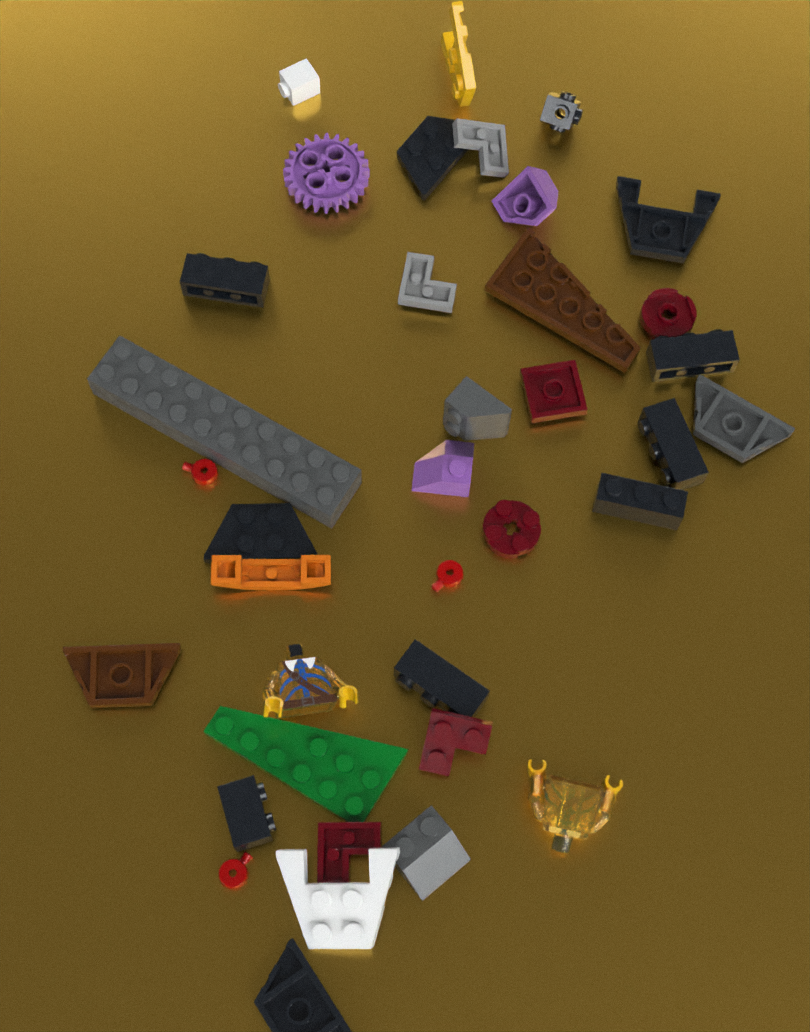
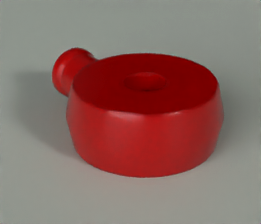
[182,459,218,486]
[431,560,464,592]
[218,851,253,889]

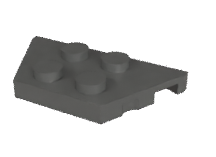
[693,374,795,463]

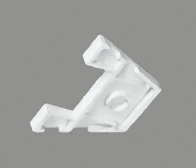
[276,847,400,949]

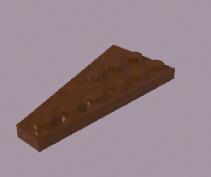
[484,227,641,373]

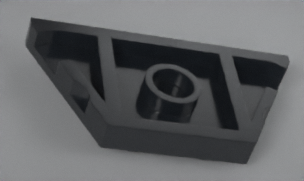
[397,116,469,201]
[204,503,317,563]
[254,938,352,1032]

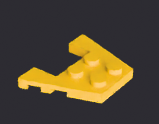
[440,1,476,107]

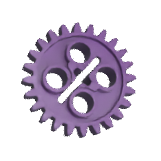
[283,133,370,214]

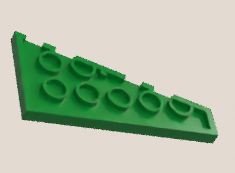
[203,706,409,822]

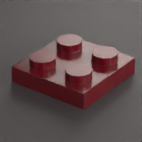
[520,360,588,424]

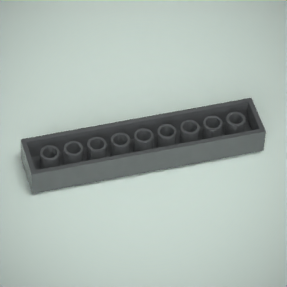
[87,335,362,529]

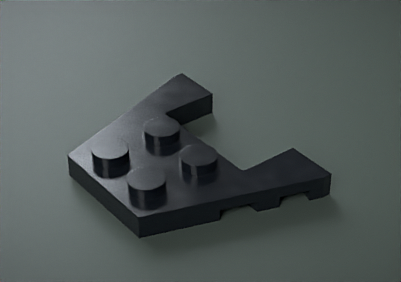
[616,176,721,263]

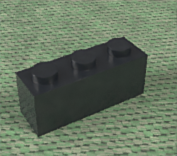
[180,253,270,308]
[646,329,740,382]
[637,398,709,490]
[592,473,688,530]
[394,639,490,718]

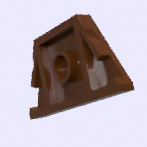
[63,643,181,708]

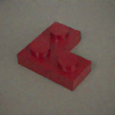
[419,708,493,776]
[317,822,382,883]

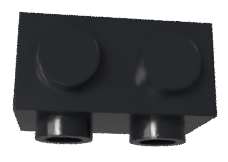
[217,775,277,852]

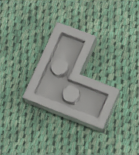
[452,118,509,178]
[398,252,457,313]

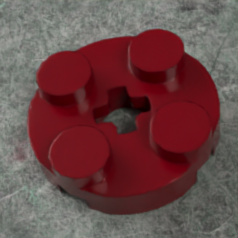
[640,288,697,340]
[482,499,541,559]

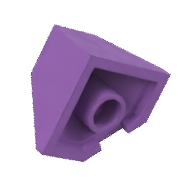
[492,166,559,226]
[412,440,474,497]

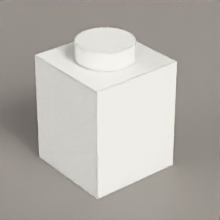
[278,58,320,106]

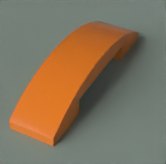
[211,555,331,591]

